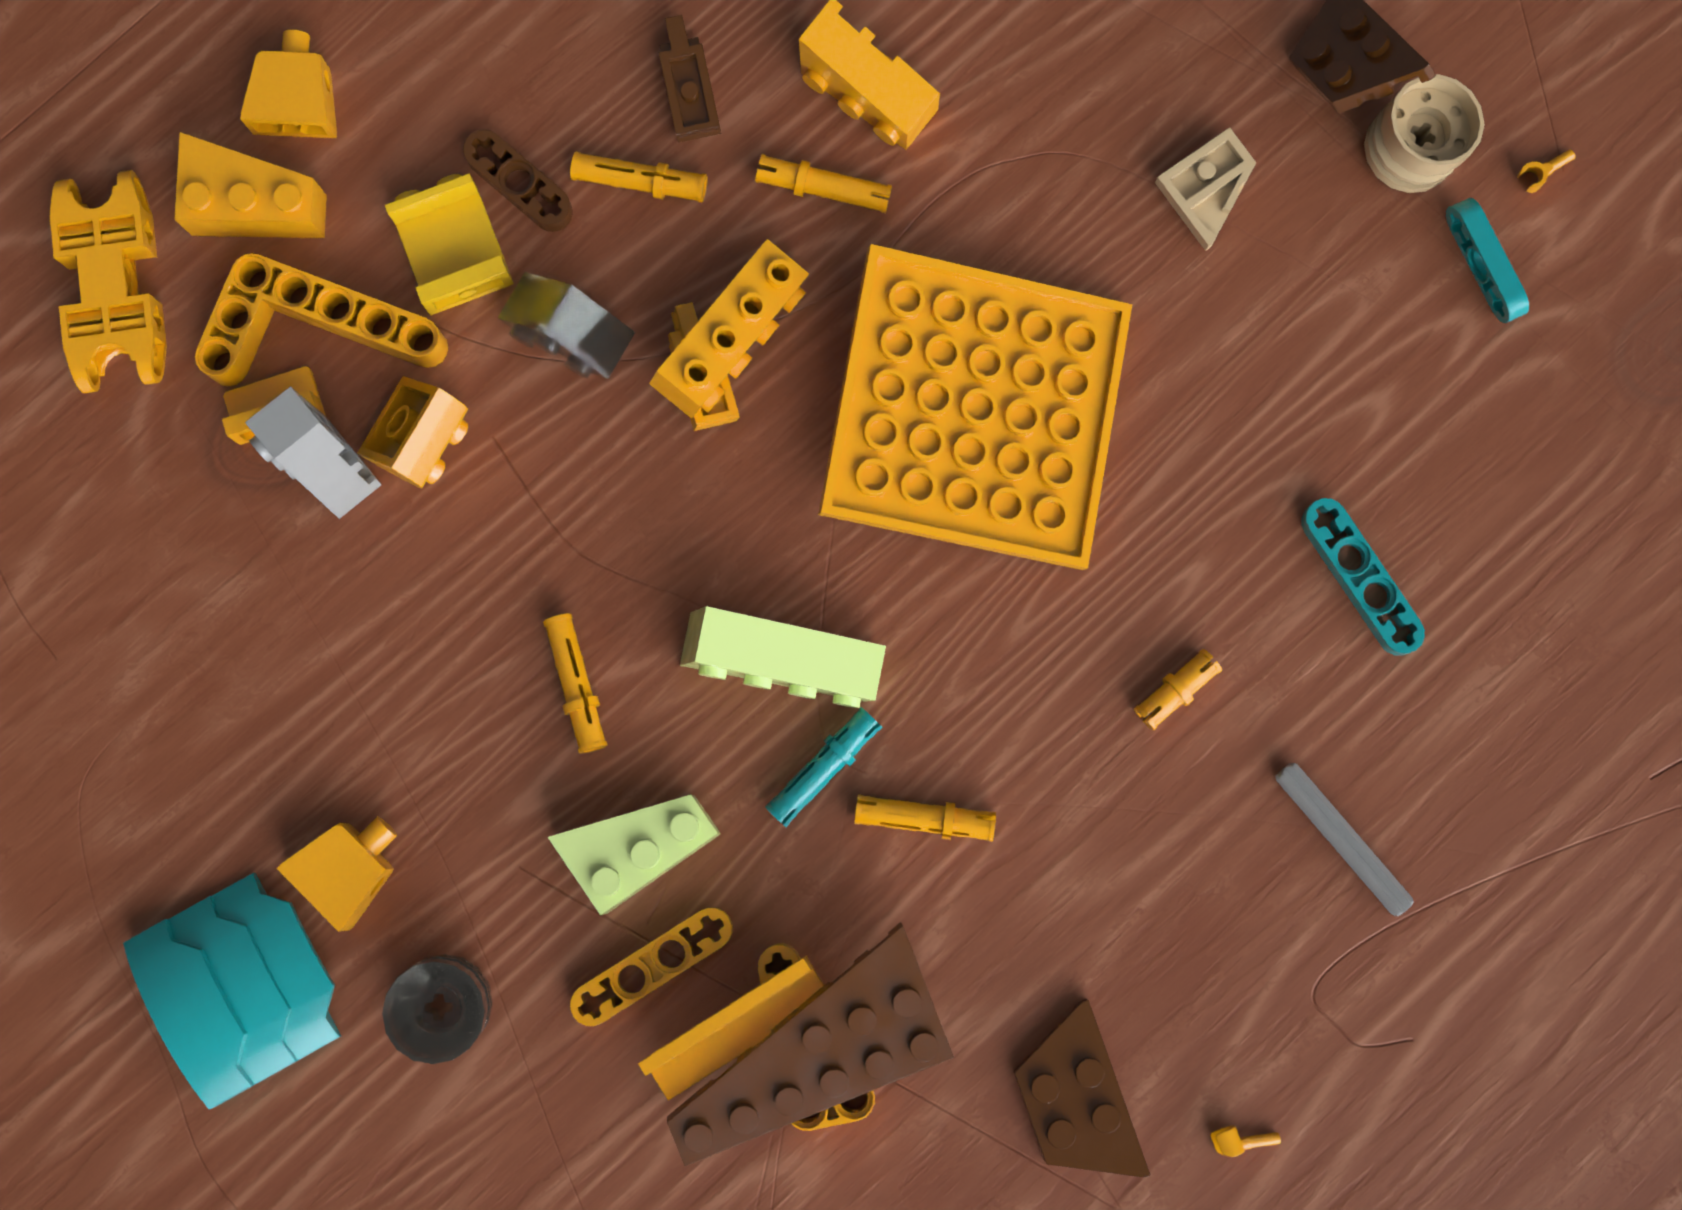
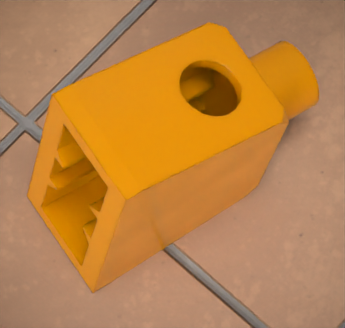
[240,30,337,138]
[277,816,397,932]

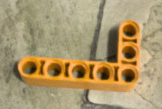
[195,253,448,387]

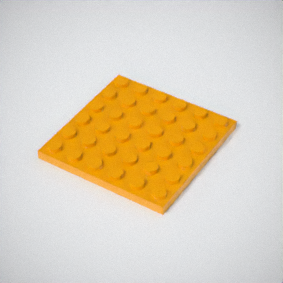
[818,244,1132,570]

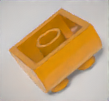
[357,376,468,489]

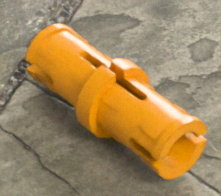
[1134,648,1222,731]

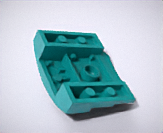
[123,873,341,1109]

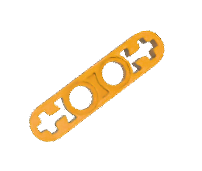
[570,908,733,1026]

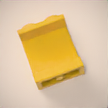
[385,173,514,316]

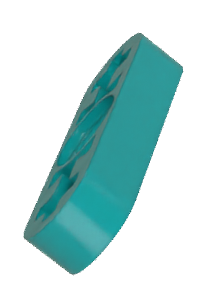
[1446,197,1529,323]

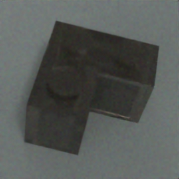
[498,272,636,379]

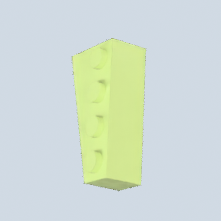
[680,606,886,708]

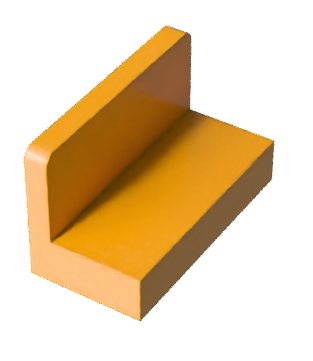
[222,366,326,445]

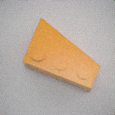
[799,0,940,150]
[175,132,327,238]

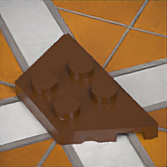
[1289,0,1436,114]
[1013,999,1150,1178]

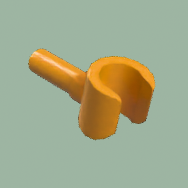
[1517,149,1575,193]
[1210,1125,1281,1157]

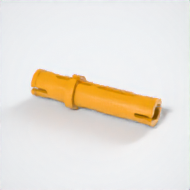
[570,151,708,203]
[755,154,892,214]
[543,613,608,754]
[854,794,996,842]

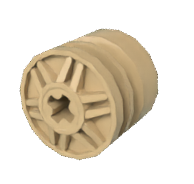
[1364,74,1485,193]

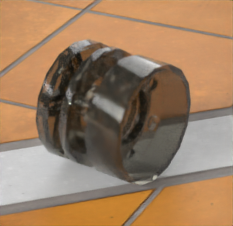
[382,954,493,1064]

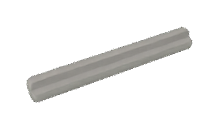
[1275,763,1414,916]

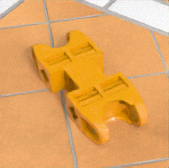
[50,170,167,394]

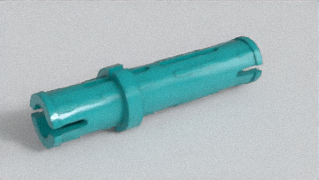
[765,707,883,827]

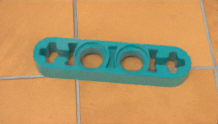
[1301,498,1425,656]

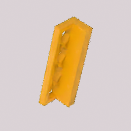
[638,955,825,1101]

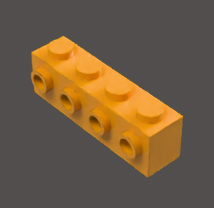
[649,239,809,419]

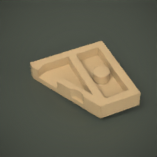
[1155,128,1256,251]

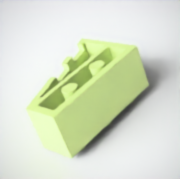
[548,794,721,915]

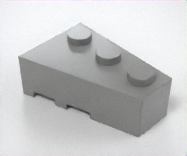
[245,386,382,519]

